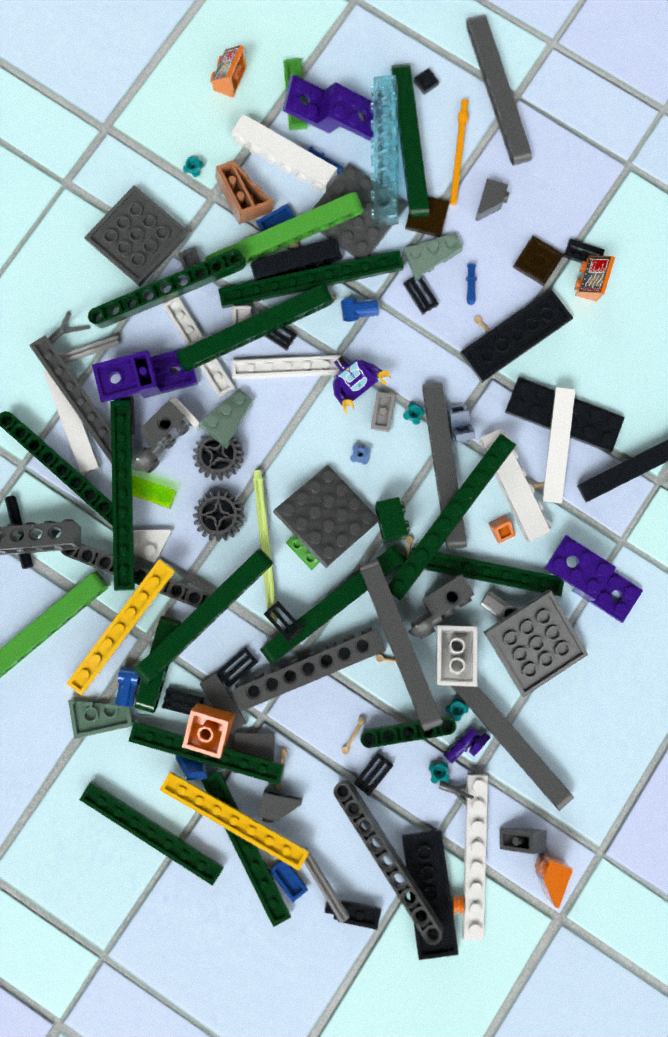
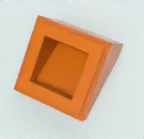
[488,515,516,544]

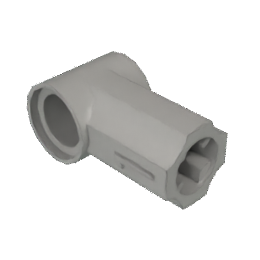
[480,591,517,620]

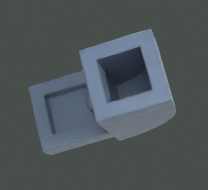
[447,404,476,443]

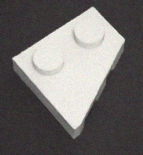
[134,529,172,564]

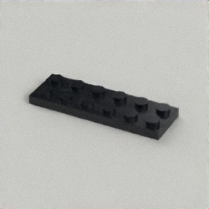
[460,289,573,383]
[504,377,625,453]
[402,829,459,960]

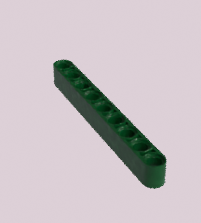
[391,63,429,218]
[88,249,246,328]
[176,284,334,372]
[0,411,113,526]
[260,544,407,665]
[133,548,274,685]

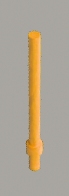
[449,99,469,206]

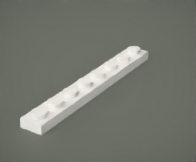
[462,774,488,940]

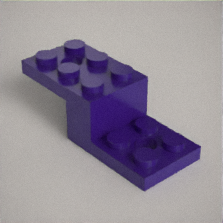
[282,74,381,141]
[92,349,198,403]
[544,535,643,623]

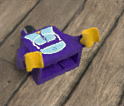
[333,355,391,413]

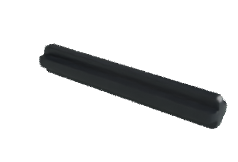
[5,495,33,569]

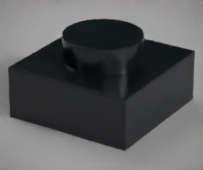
[414,68,439,95]

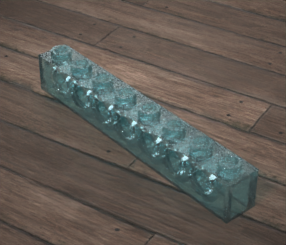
[370,75,399,226]

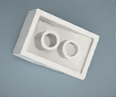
[436,625,477,687]

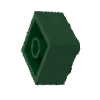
[375,497,410,544]

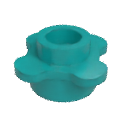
[183,156,204,177]
[403,403,425,425]
[445,697,469,721]
[428,762,450,784]

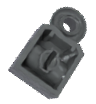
[132,400,191,473]
[407,574,475,640]

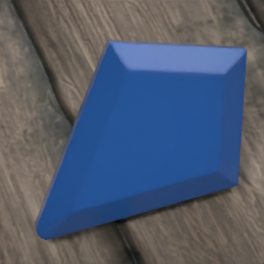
[175,755,207,781]

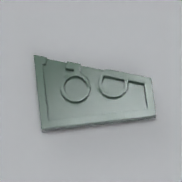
[404,232,462,282]
[199,389,253,449]
[68,700,133,739]

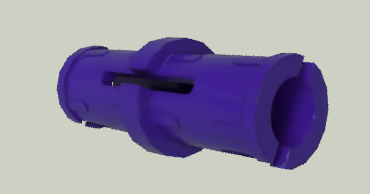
[443,727,480,764]

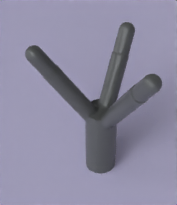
[48,311,90,344]
[438,781,474,806]

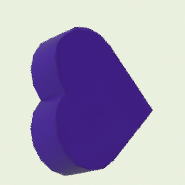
[469,733,491,756]

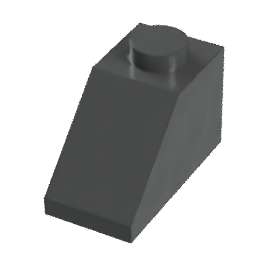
[475,179,510,221]
[258,790,303,823]
[499,828,547,854]

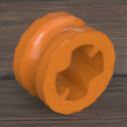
[452,895,464,914]

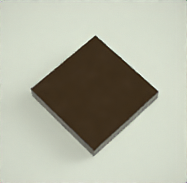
[405,196,450,238]
[512,236,564,286]

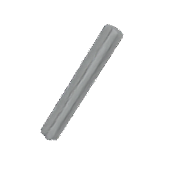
[59,335,120,364]
[304,848,349,923]

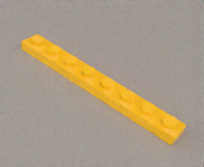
[66,559,176,695]
[160,771,309,870]

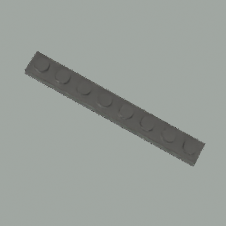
[29,335,112,464]

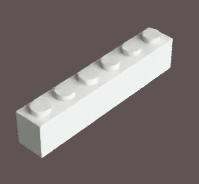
[232,114,337,193]
[478,428,551,543]

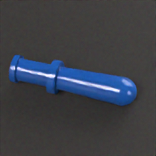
[308,146,343,175]
[466,263,477,305]

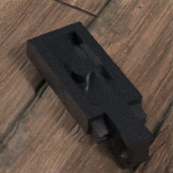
[324,900,381,930]

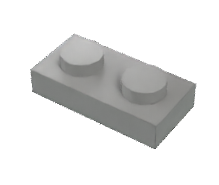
[371,391,396,432]

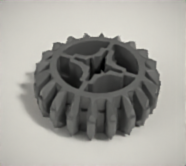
[193,433,244,481]
[193,490,245,542]

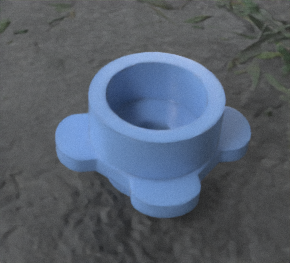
[350,444,371,465]

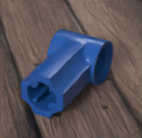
[341,298,379,322]
[115,666,141,707]

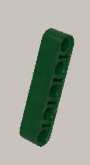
[135,616,181,713]
[360,716,456,748]

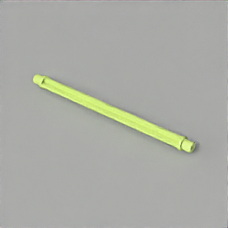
[252,470,277,623]

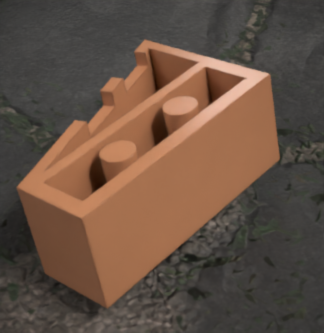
[215,160,274,225]

